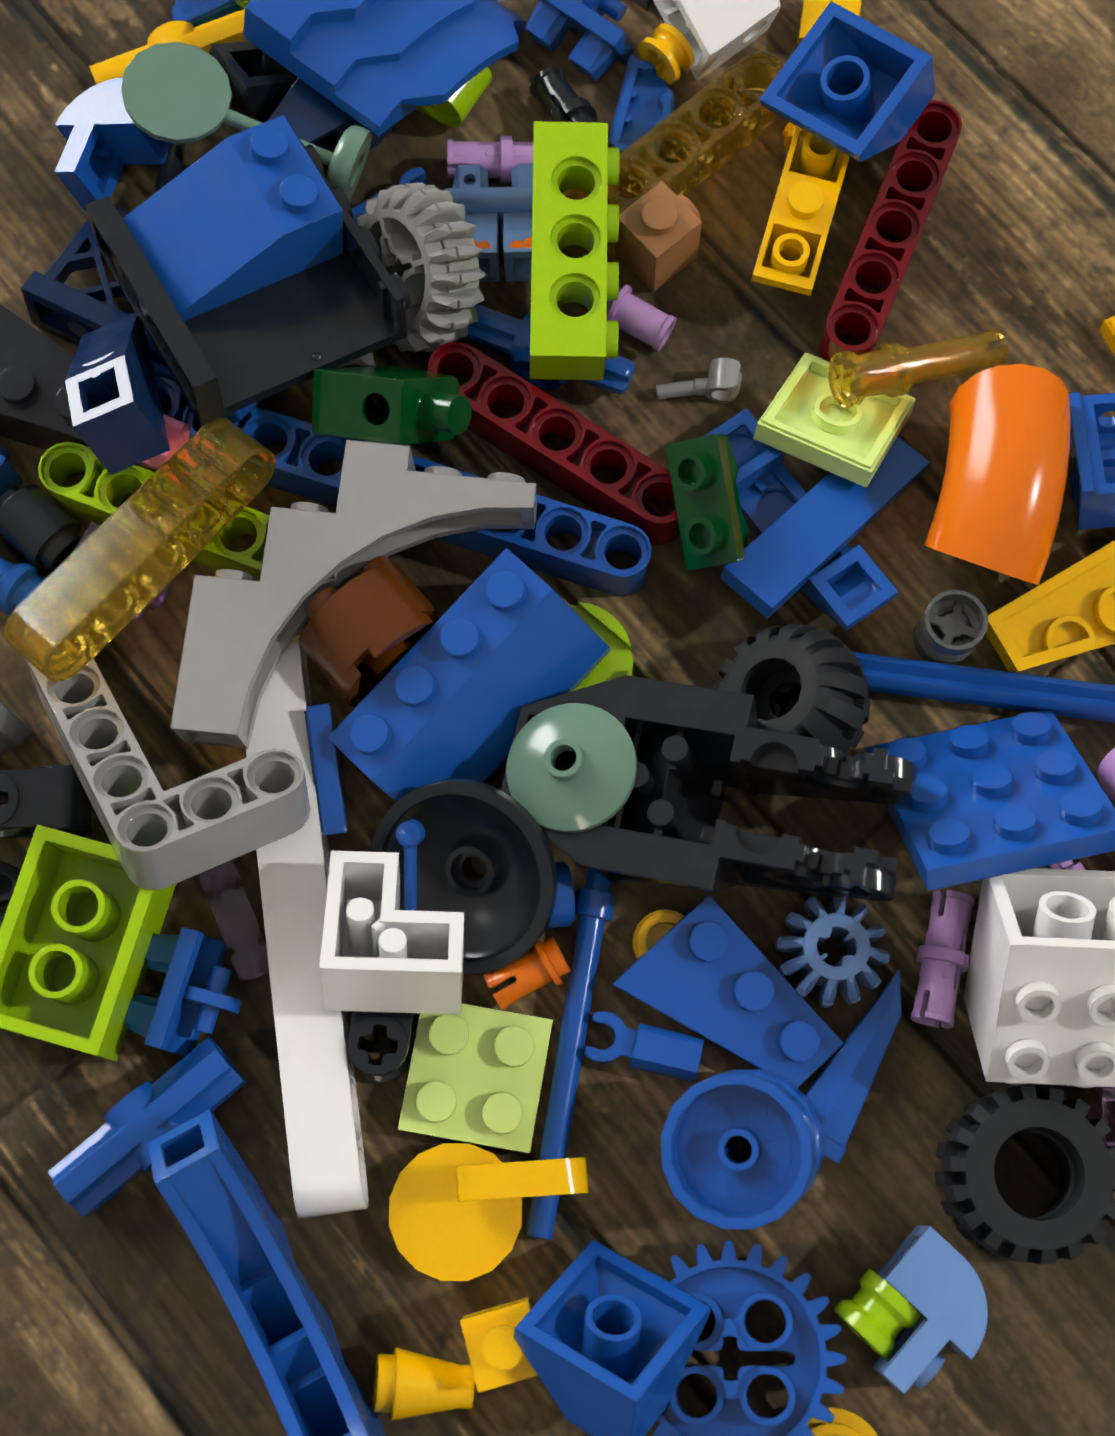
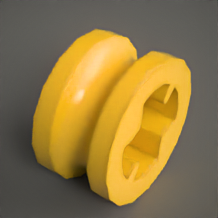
[638,23,695,85]

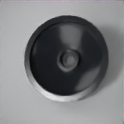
[370,779,557,974]

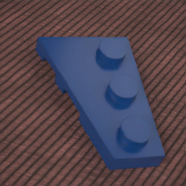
[610,895,844,1088]

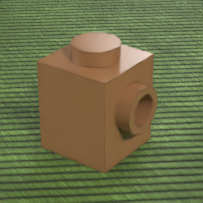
[615,181,702,293]

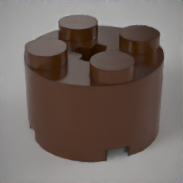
[301,555,442,708]

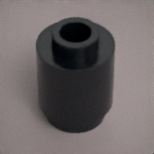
[0,484,88,575]

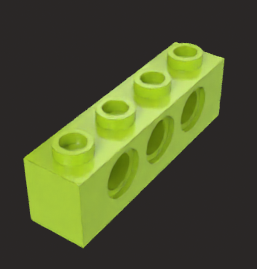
[530,121,620,380]

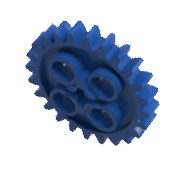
[652,1240,846,1436]

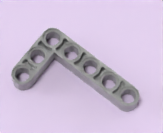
[22,619,310,890]

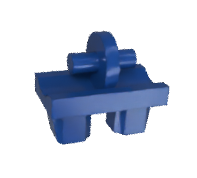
[525,0,635,82]
[124,927,243,1056]

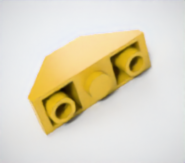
[751,126,850,296]

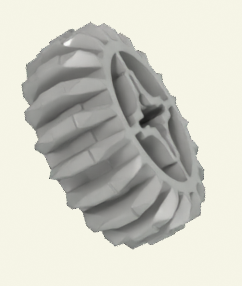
[357,182,486,353]

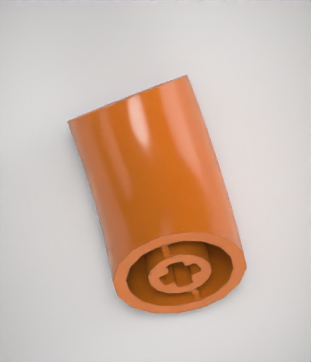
[924,364,1071,585]

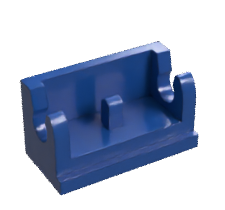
[1068,392,1115,530]

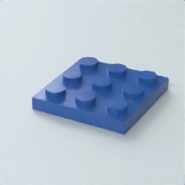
[866,710,1115,891]

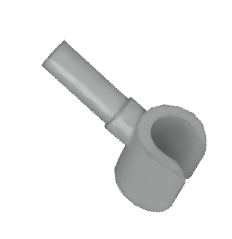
[656,358,742,404]

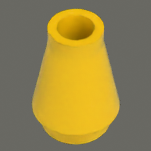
[373,1347,475,1421]

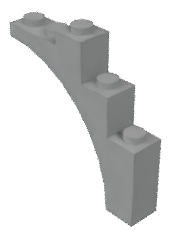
[170,440,537,749]

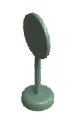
[121,42,372,201]

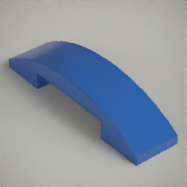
[705,408,898,631]

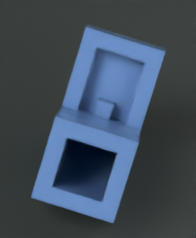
[872,1225,988,1394]

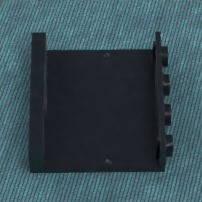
[85,125,411,426]

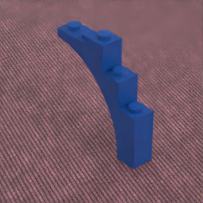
[147,1109,386,1436]

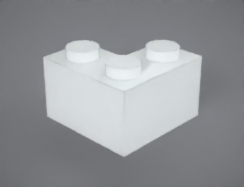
[319,851,464,1014]

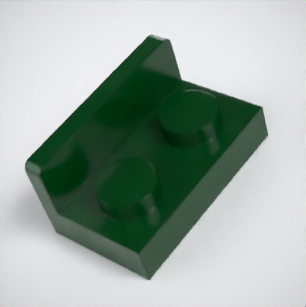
[665,434,748,571]

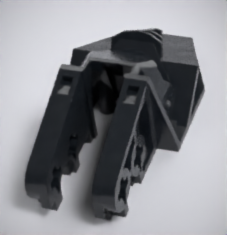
[501,675,918,901]

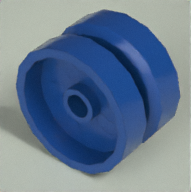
[661,1069,824,1229]

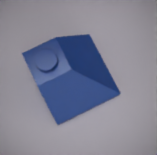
[759,1,936,162]
[514,1240,711,1436]

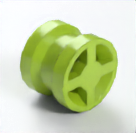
[833,1268,922,1360]

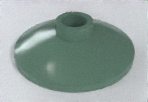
[506,703,637,833]

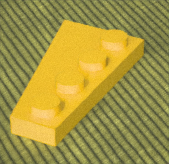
[985,540,1115,673]

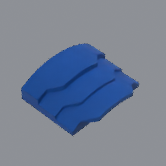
[243,0,527,136]

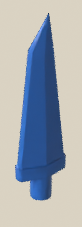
[805,968,902,1164]

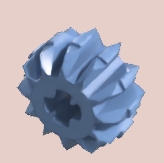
[775,896,890,1008]

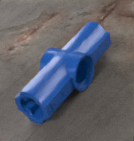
[48,1037,247,1217]

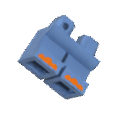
[445,163,533,282]

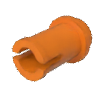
[483,936,571,1010]

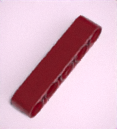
[818,100,962,374]
[428,342,680,545]

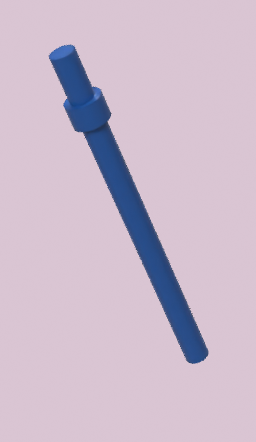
[526,868,616,1239]

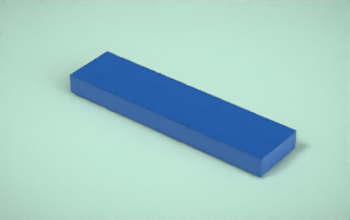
[720,436,930,619]

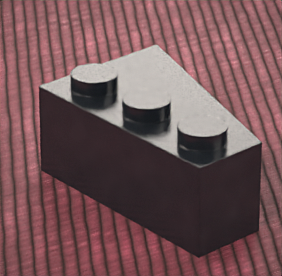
[0,304,89,450]

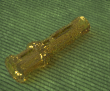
[828,328,1008,408]

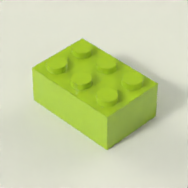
[0,824,176,1062]

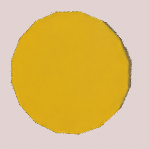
[389,1143,523,1281]

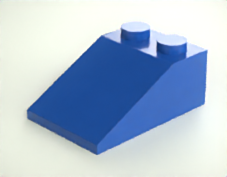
[122,115,343,321]

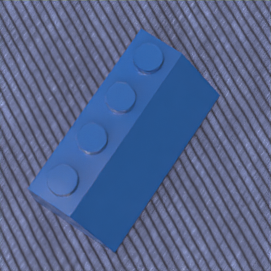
[327,548,611,802]

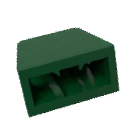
[312,366,472,445]

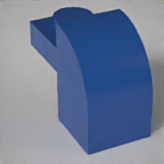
[54,77,172,212]

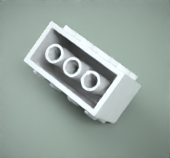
[963,868,1115,1088]

